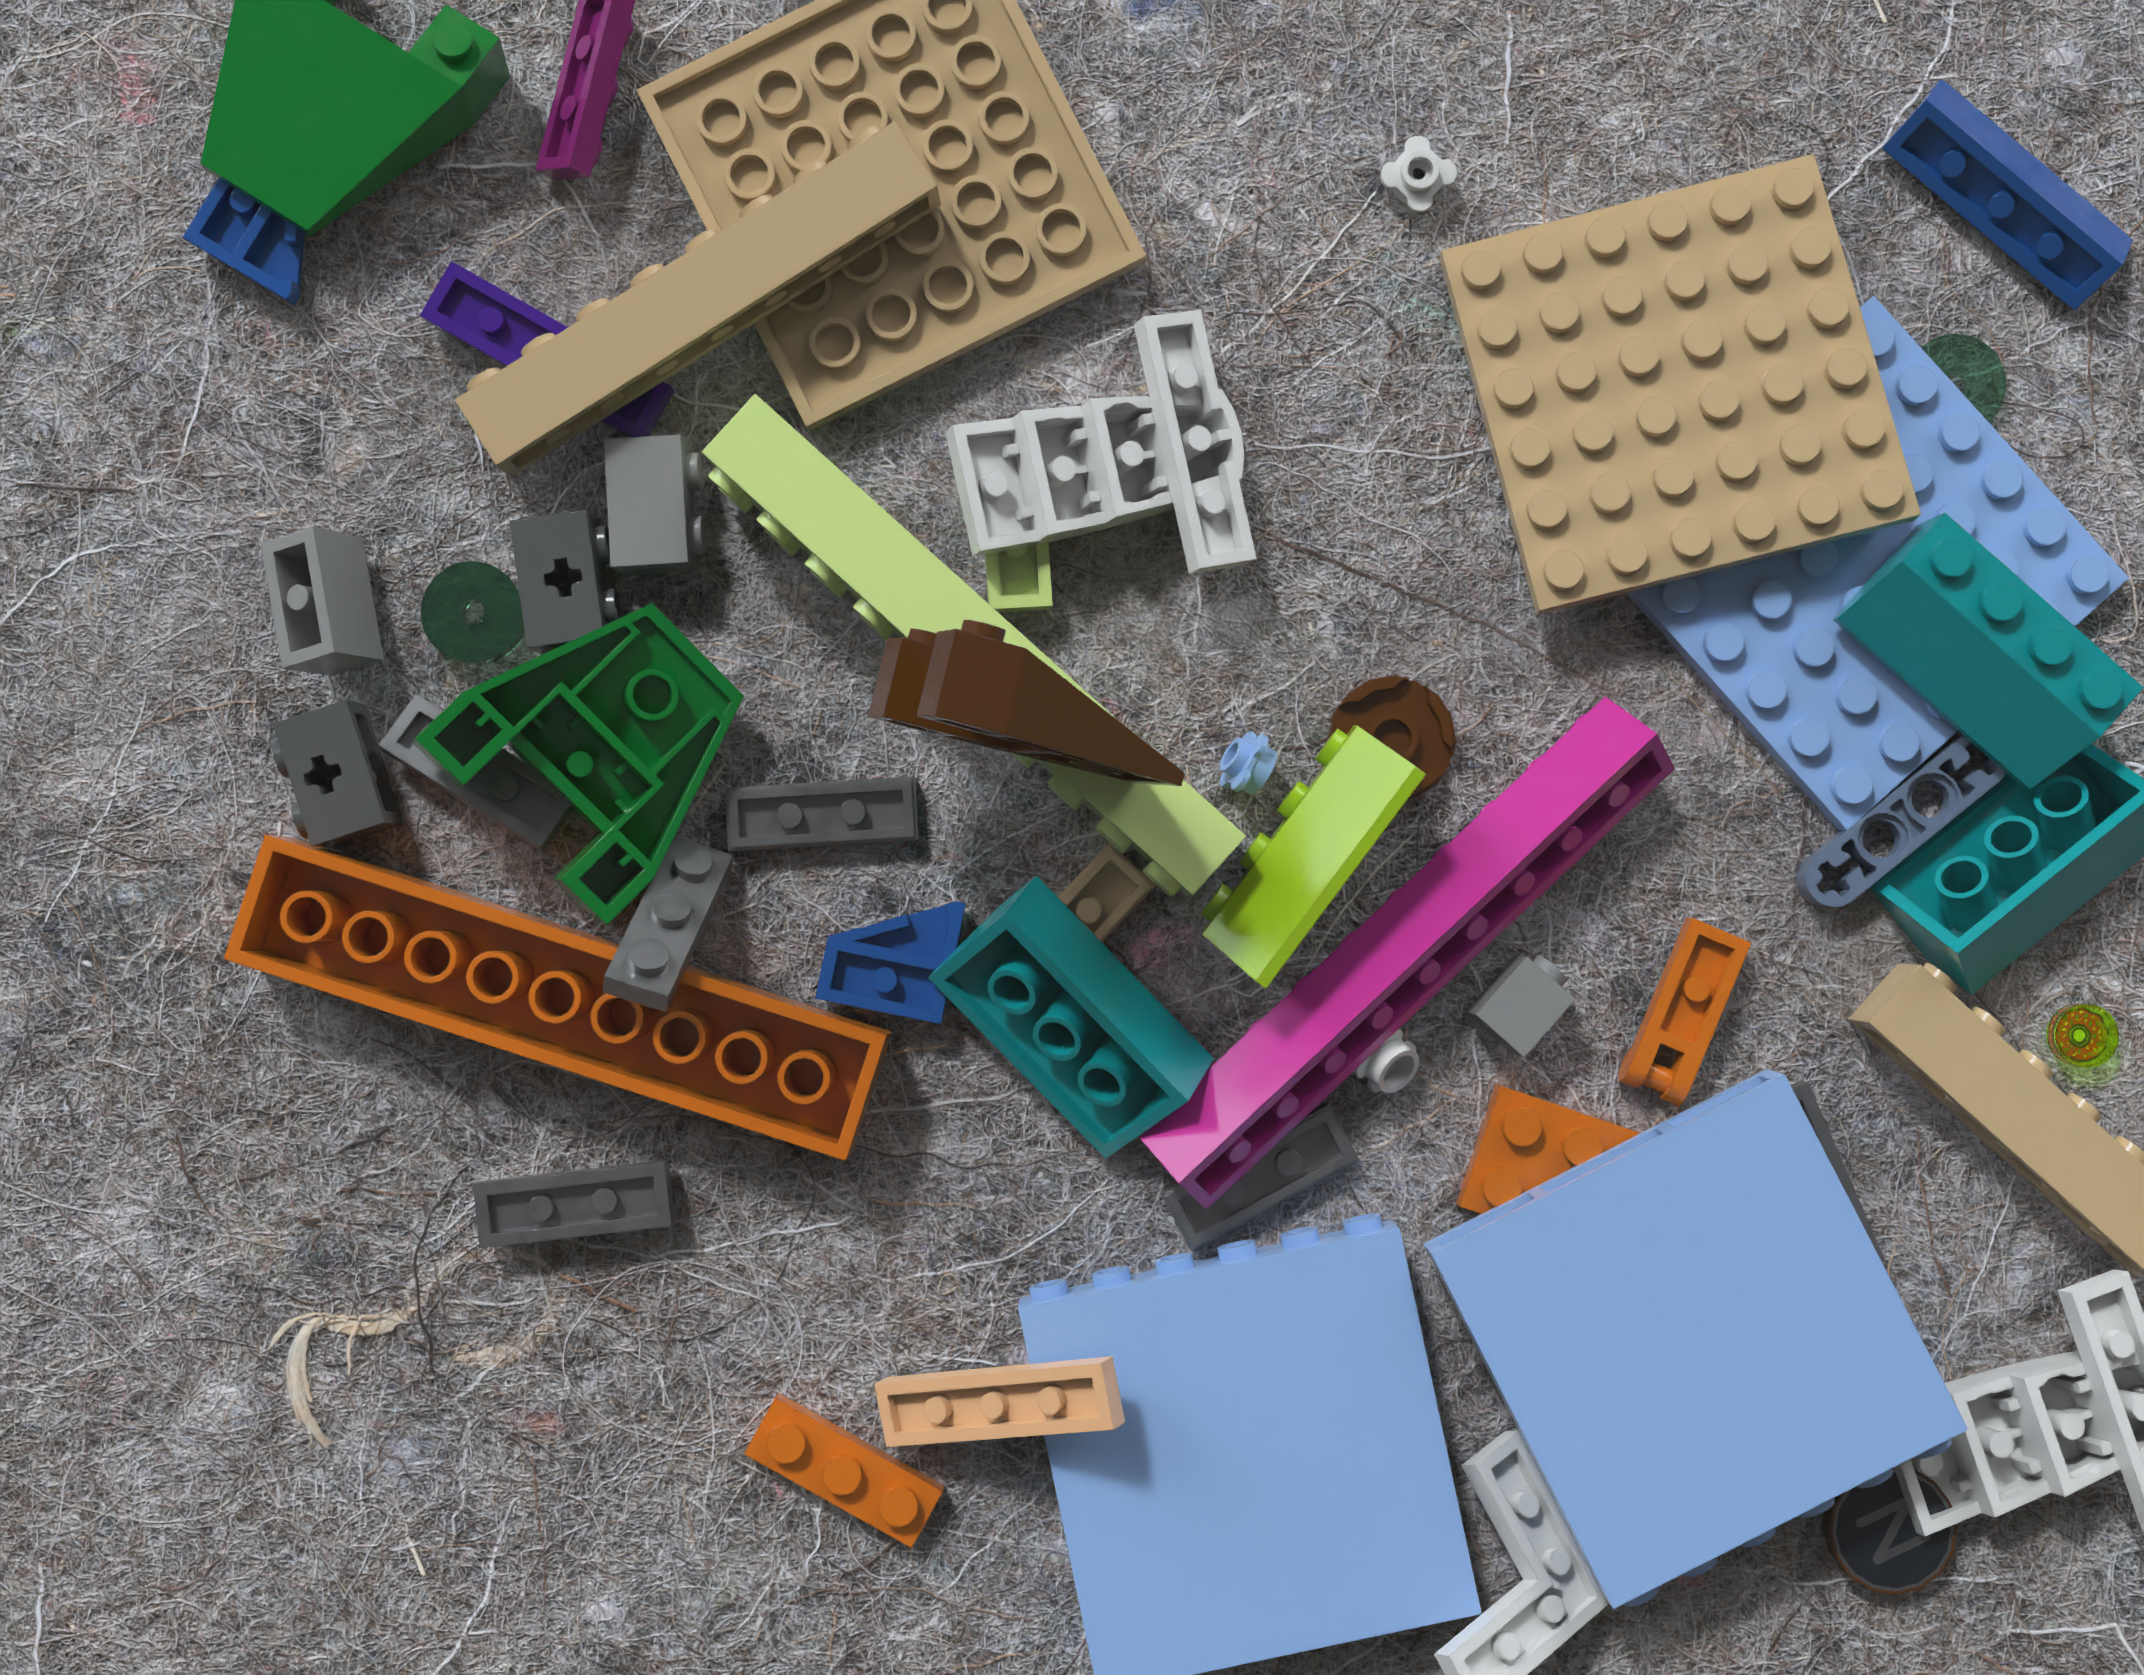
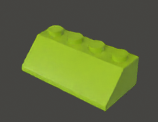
[1200,725,1426,988]

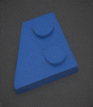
[182,178,305,306]
[815,901,966,1024]

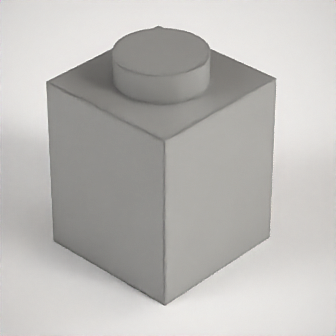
[1465,955,1576,1058]

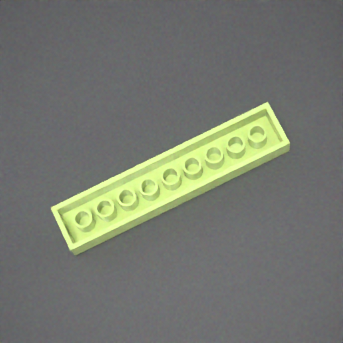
[702,394,1246,897]

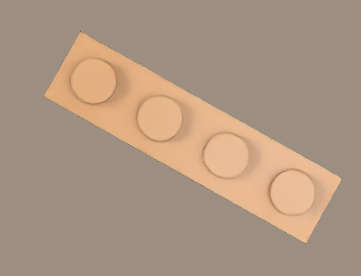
[874,1356,1125,1447]

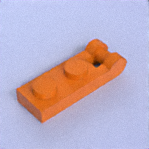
[1618,917,1751,1107]

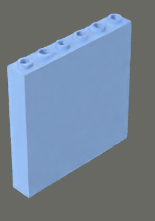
[1423,1069,1968,1609]
[1018,1213,1482,1675]

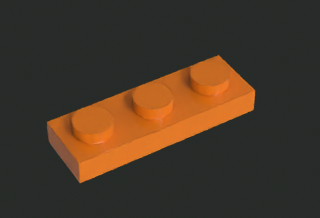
[744,1392,944,1548]

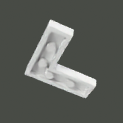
[1434,1430,1609,1675]

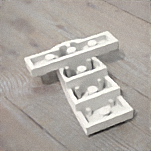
[945,310,1257,574]
[1894,1269,2144,1536]

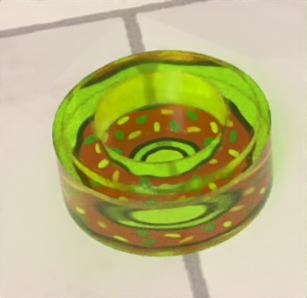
[2046,1003,2119,1068]

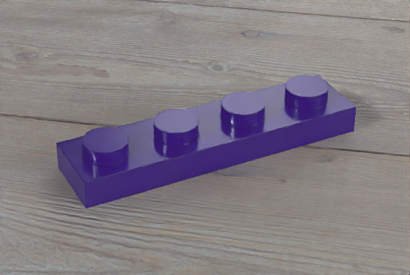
[419,261,675,437]

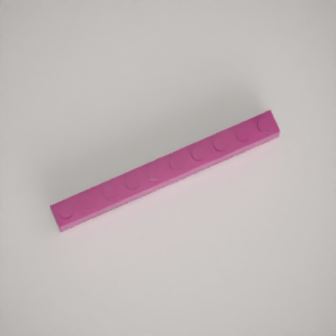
[1138,696,1675,1210]

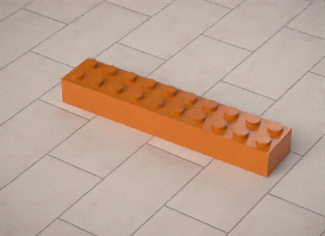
[223,835,892,1161]

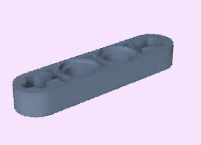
[1796,734,2006,908]

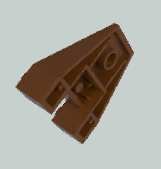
[868,620,1185,786]

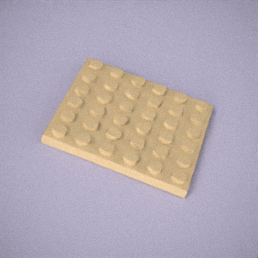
[636,0,1146,432]
[1439,154,1921,616]

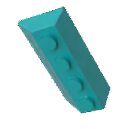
[1833,513,2144,790]
[1869,744,2144,995]
[928,875,1214,1159]

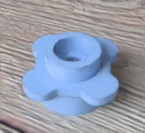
[1219,731,1277,795]

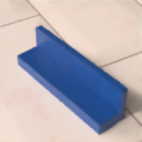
[1882,79,2133,311]

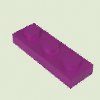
[535,0,635,180]

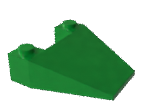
[200,0,510,236]
[411,603,744,925]

